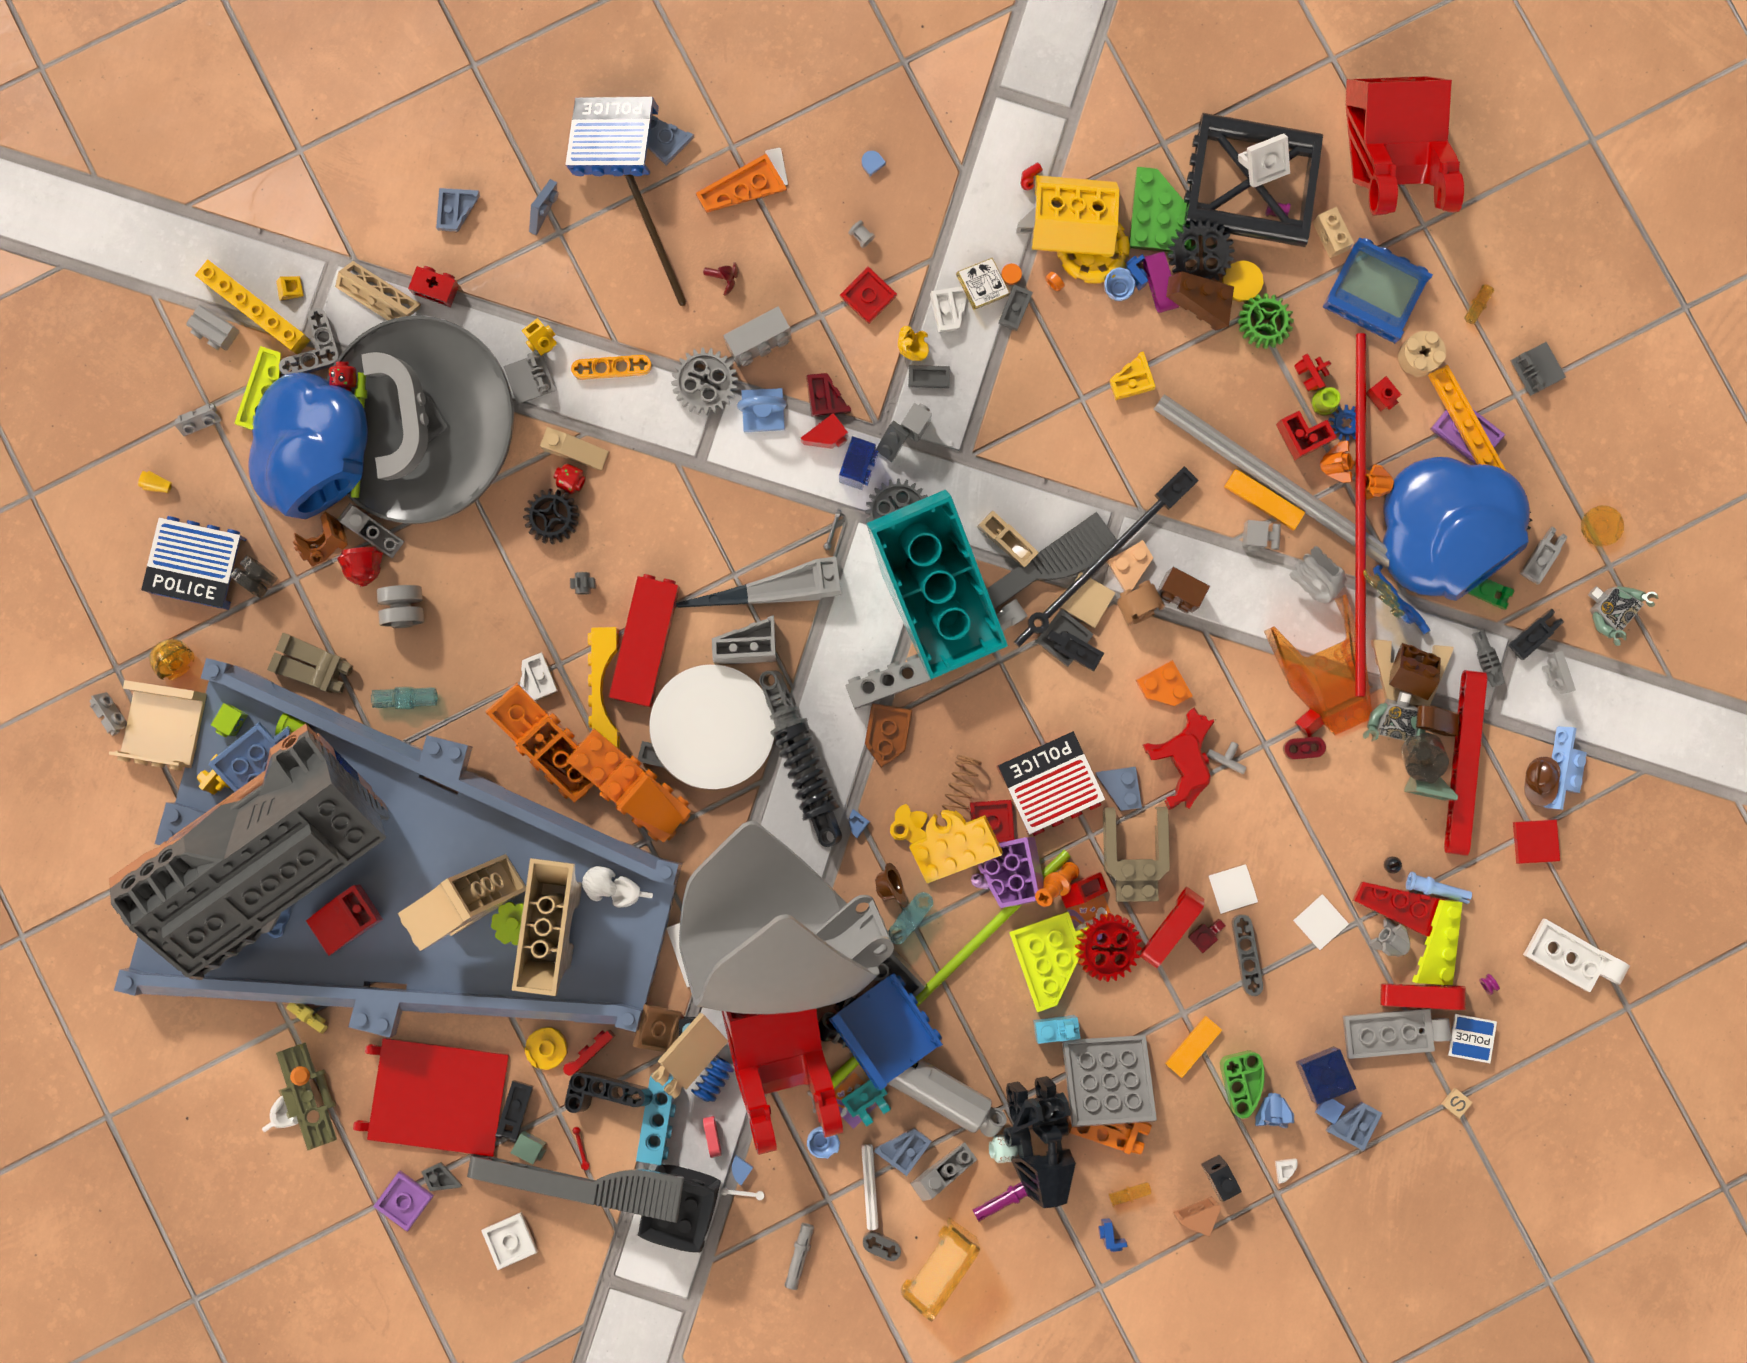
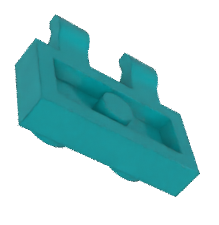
[841,1080,891,1127]

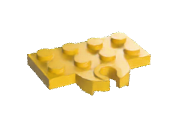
[909,810,1003,883]

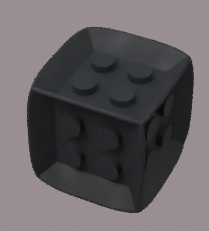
[638,1164,721,1253]

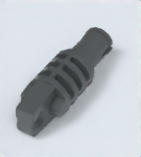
[1472,630,1505,687]

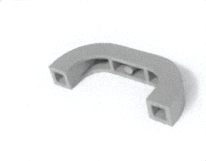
[361,352,429,481]

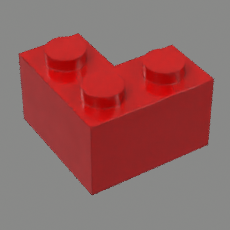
[1276,410,1337,460]

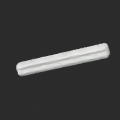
[862,1144,878,1230]

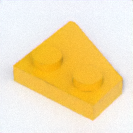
[1109,351,1156,401]

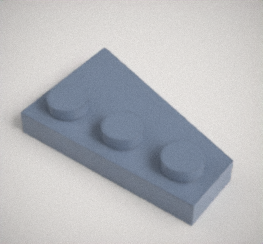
[647,115,694,166]

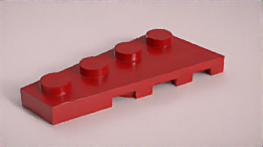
[1352,882,1445,937]

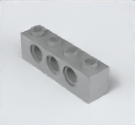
[845,654,932,709]

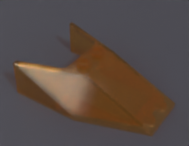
[1264,594,1372,735]

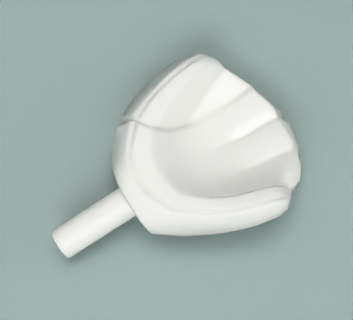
[611,876,653,907]
[262,1096,298,1132]

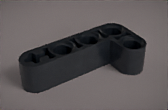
[565,1072,653,1113]

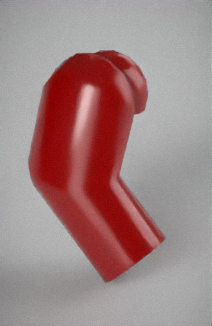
[1020,162,1043,190]

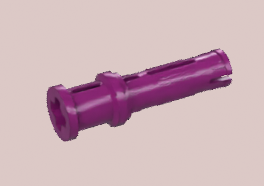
[972,1182,1027,1222]

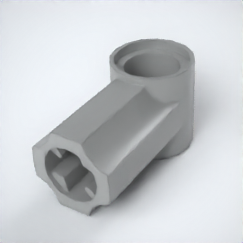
[996,599,1028,631]

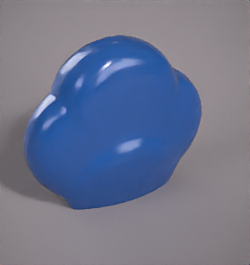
[248,372,368,520]
[1383,457,1530,601]

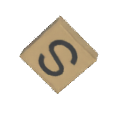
[1441,1088,1473,1119]

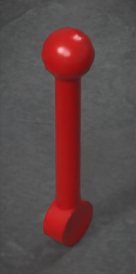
[572,1127,590,1170]

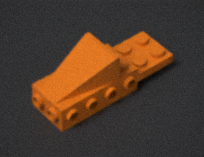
[485,683,594,803]
[566,728,691,843]

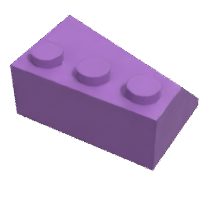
[978,837,1044,908]

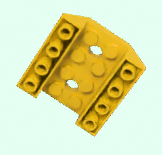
[1032,175,1119,256]

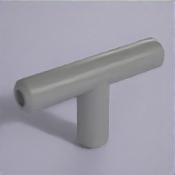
[1206,742,1247,774]

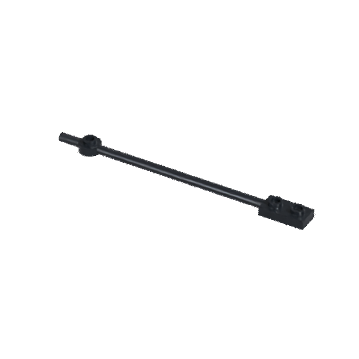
[1014,466,1199,647]

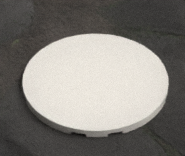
[649,665,775,790]

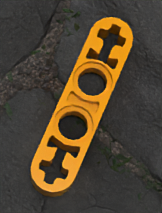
[571,355,652,380]

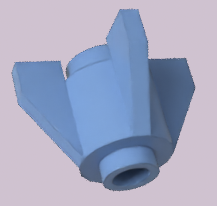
[1255,1093,1294,1128]

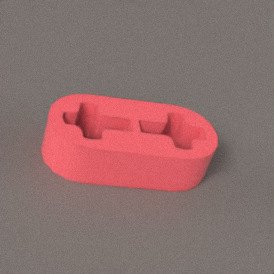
[703,1116,722,1158]

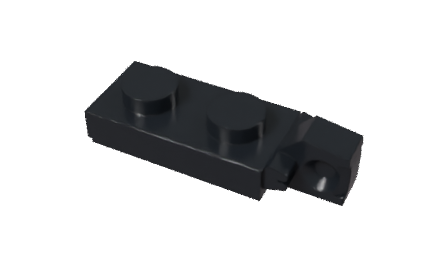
[1047,630,1104,672]

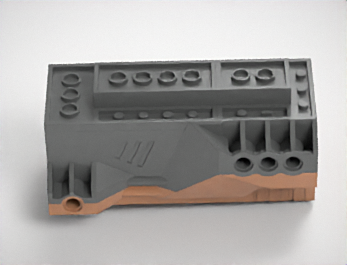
[109,724,390,980]

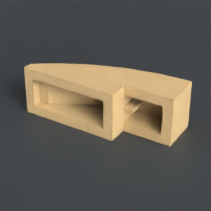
[977,510,1039,568]

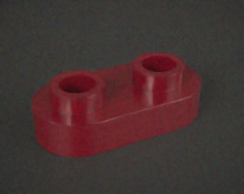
[1283,737,1326,760]

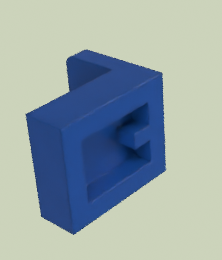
[1126,254,1148,291]

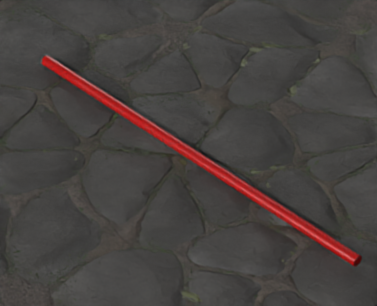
[1355,333,1366,697]

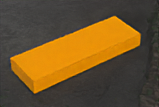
[1165,1016,1222,1078]

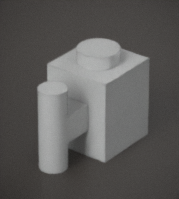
[1242,520,1281,552]

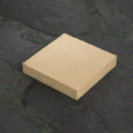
[1060,572,1115,628]

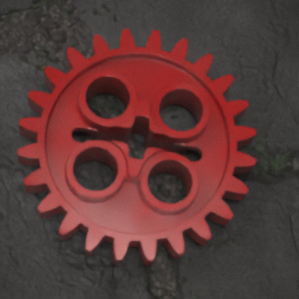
[1075,913,1142,982]

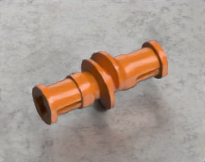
[1035,862,1080,907]

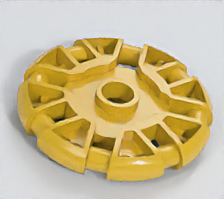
[1057,221,1130,284]

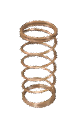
[939,755,982,819]

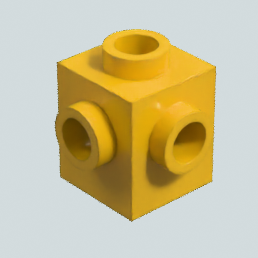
[521,318,557,356]

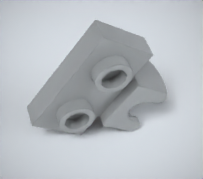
[1542,650,1576,694]

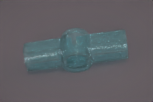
[371,687,438,709]

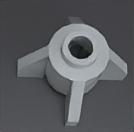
[1369,918,1410,957]

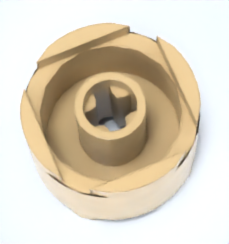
[1398,331,1446,377]

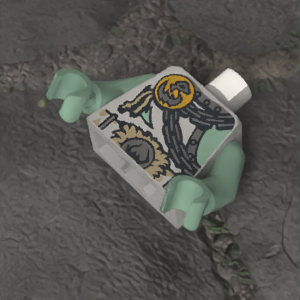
[1588,586,1659,646]
[1363,691,1429,753]

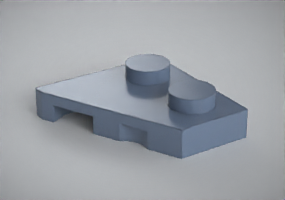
[529,179,559,235]
[436,188,480,232]
[1095,767,1142,811]
[1326,1102,1383,1151]
[874,1128,932,1176]

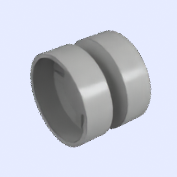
[377,585,424,628]

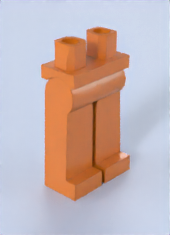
[1069,1120,1152,1155]

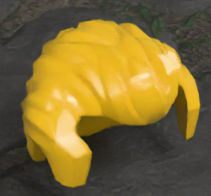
[898,326,929,361]

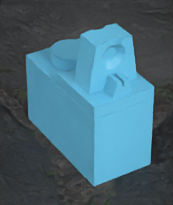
[1033,1015,1081,1044]

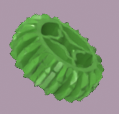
[1238,293,1294,349]

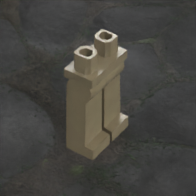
[267,633,354,694]

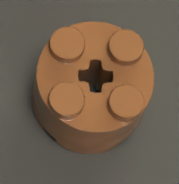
[1117,580,1165,625]

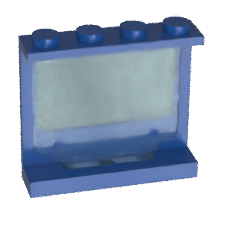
[1322,238,1433,344]

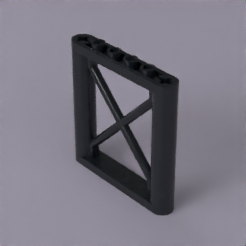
[1184,113,1323,247]

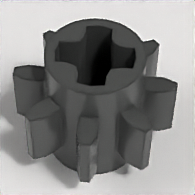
[570,572,596,595]

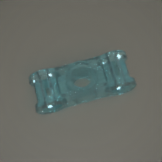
[888,892,933,945]

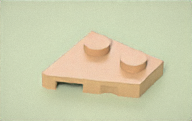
[1107,540,1153,591]

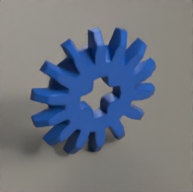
[1329,405,1356,441]

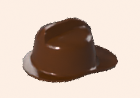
[1524,757,1560,806]
[875,863,908,908]

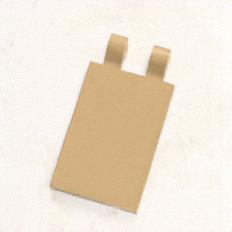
[651,1013,728,1099]

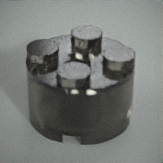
[1401,733,1449,783]

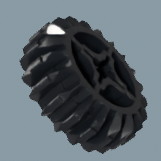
[523,488,580,545]

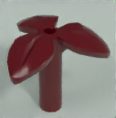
[703,262,738,296]

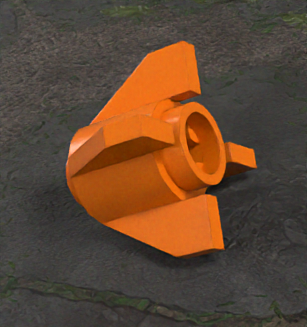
[1320,441,1355,483]
[1366,464,1394,500]

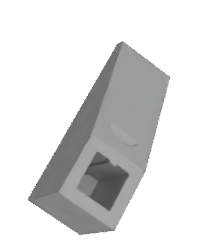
[337,503,404,558]
[910,1142,977,1201]

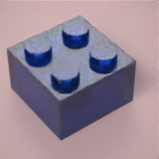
[839,436,878,490]
[1296,1046,1356,1105]

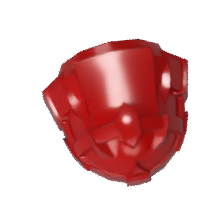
[337,547,383,587]

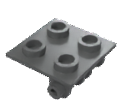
[1510,342,1566,396]

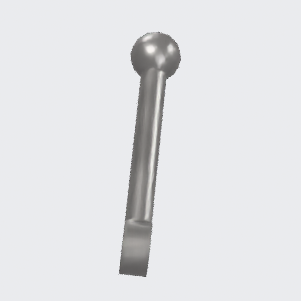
[823,509,842,550]

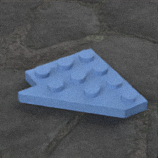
[208,722,290,792]

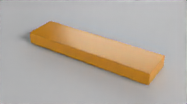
[1224,469,1306,531]

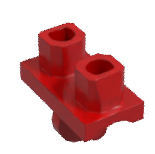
[1294,353,1331,392]

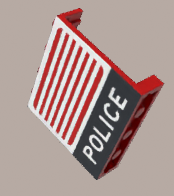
[996,731,1105,836]

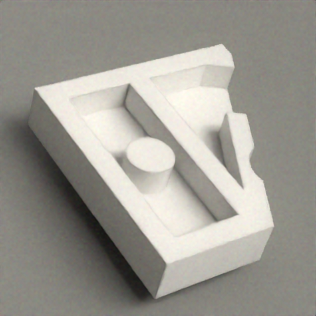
[930,286,969,333]
[520,652,558,701]

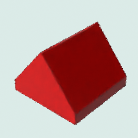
[1295,709,1324,737]

